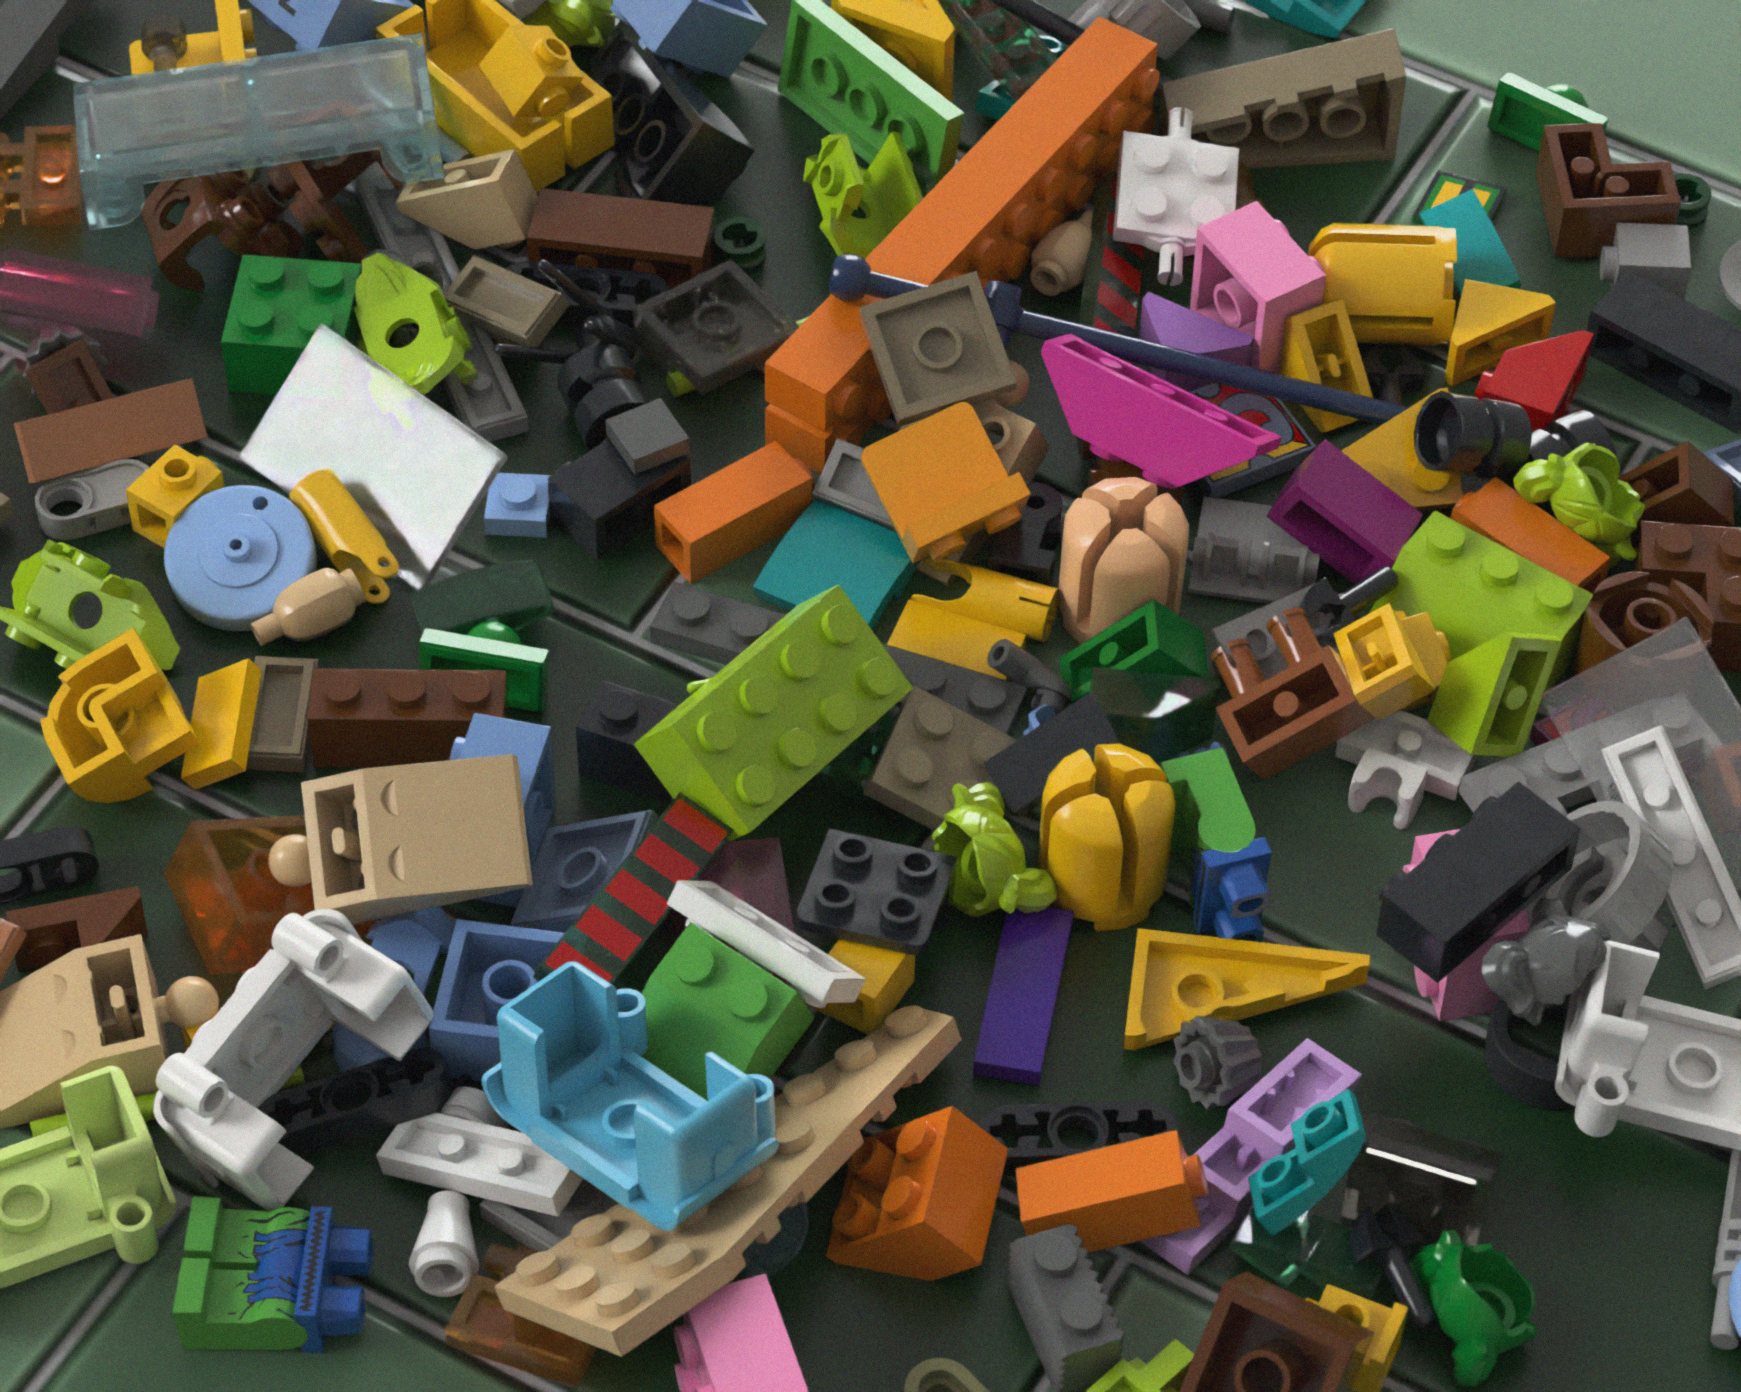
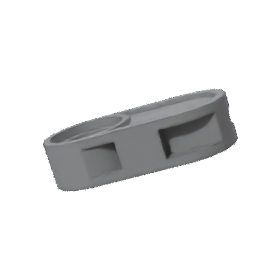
[35,459,149,541]

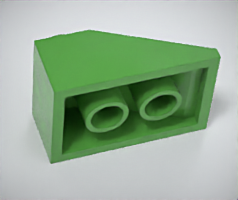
[641,922,815,1101]

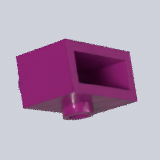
[1266,439,1423,584]

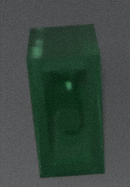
[1089,667,1221,765]

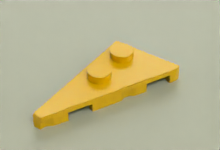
[1124,928,1370,1051]

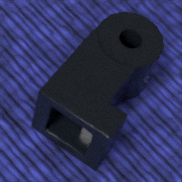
[988,483,1062,587]

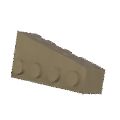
[1158,28,1406,169]

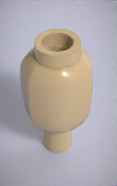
[1030,211,1103,296]
[250,568,366,646]

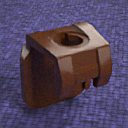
[267,103,403,263]
[140,155,304,291]

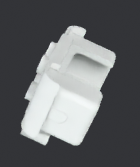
[154,909,433,1211]
[1555,940,1741,1151]

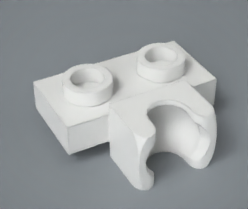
[1335,710,1478,830]

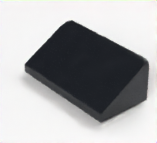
[984,691,1128,818]

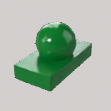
[1487,72,1609,152]
[419,622,549,713]

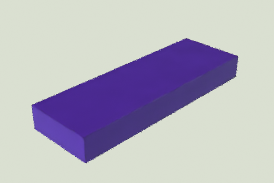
[973,907,1074,1086]

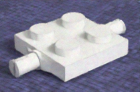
[1113,107,1239,286]

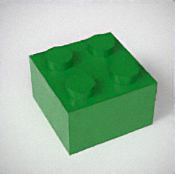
[221,255,362,400]

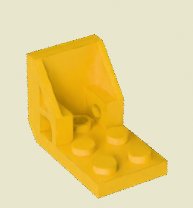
[831,0,955,103]

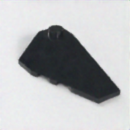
[590,20,755,205]

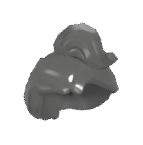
[1482,898,1611,1026]

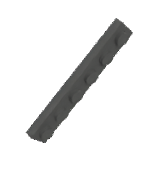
[650,582,1028,736]

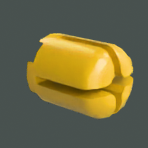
[1308,223,1457,346]
[1037,744,1176,931]

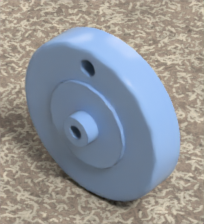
[164,485,317,631]

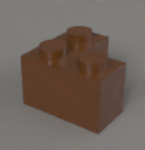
[1535,123,1681,258]
[1631,521,1741,672]

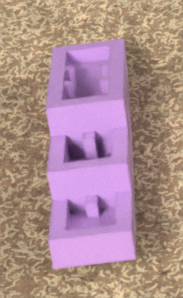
[1140,1038,1362,1275]

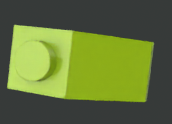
[1427,632,1562,757]

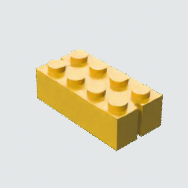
[376,0,614,193]

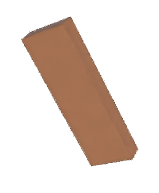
[14,378,208,483]

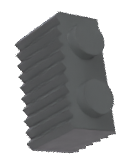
[1007,1224,1125,1392]

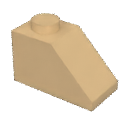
[395,149,538,250]

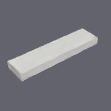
[1601,725,1741,990]

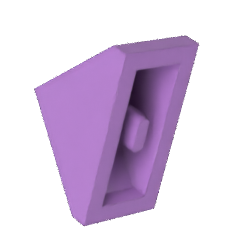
[1139,292,1254,392]

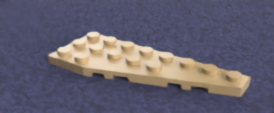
[494,1006,962,1357]

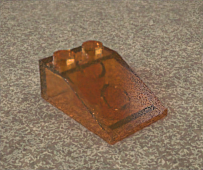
[163,815,377,975]

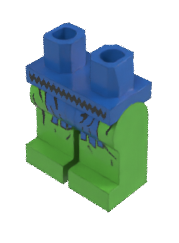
[1160,748,1272,942]
[172,1196,374,1353]

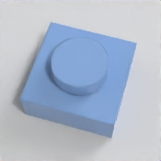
[484,472,551,538]

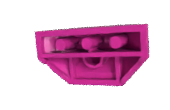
[1041,334,1282,489]

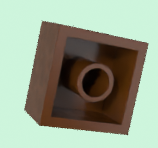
[1179,1272,1375,1392]

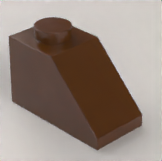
[1618,441,1734,548]

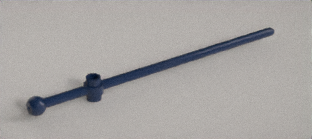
[828,254,1409,425]

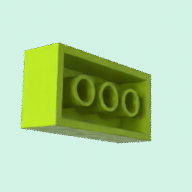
[634,584,913,847]

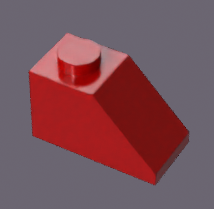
[1474,330,1594,431]

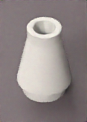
[409,1190,479,1297]

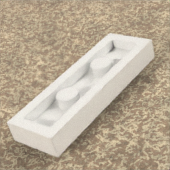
[667,880,866,1008]
[376,1112,584,1217]

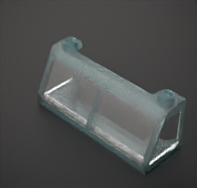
[73,33,445,230]

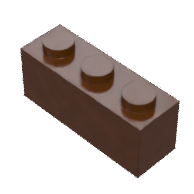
[527,188,715,299]
[307,669,510,768]

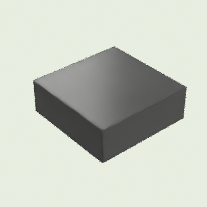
[606,398,690,475]

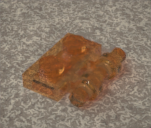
[0,125,86,229]
[445,1243,597,1389]

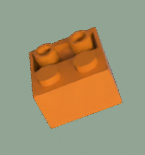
[826,1106,1008,1281]

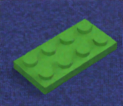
[778,0,965,198]

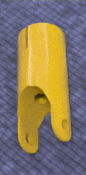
[288,469,398,604]
[910,556,1059,643]

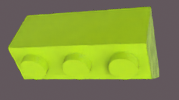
[1369,510,1593,698]

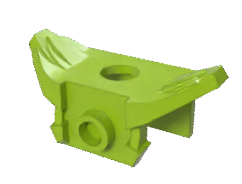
[803,131,923,259]
[354,252,479,431]
[0,539,181,670]

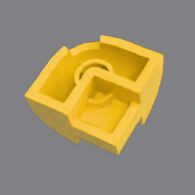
[40,628,200,803]

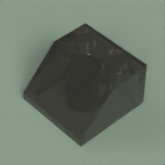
[1341,1113,1504,1245]

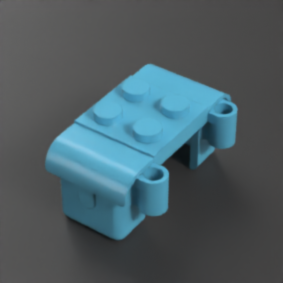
[482,961,779,1231]

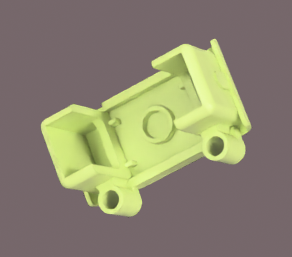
[0,1066,177,1289]

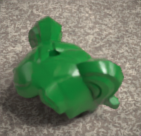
[1412,1230,1537,1388]

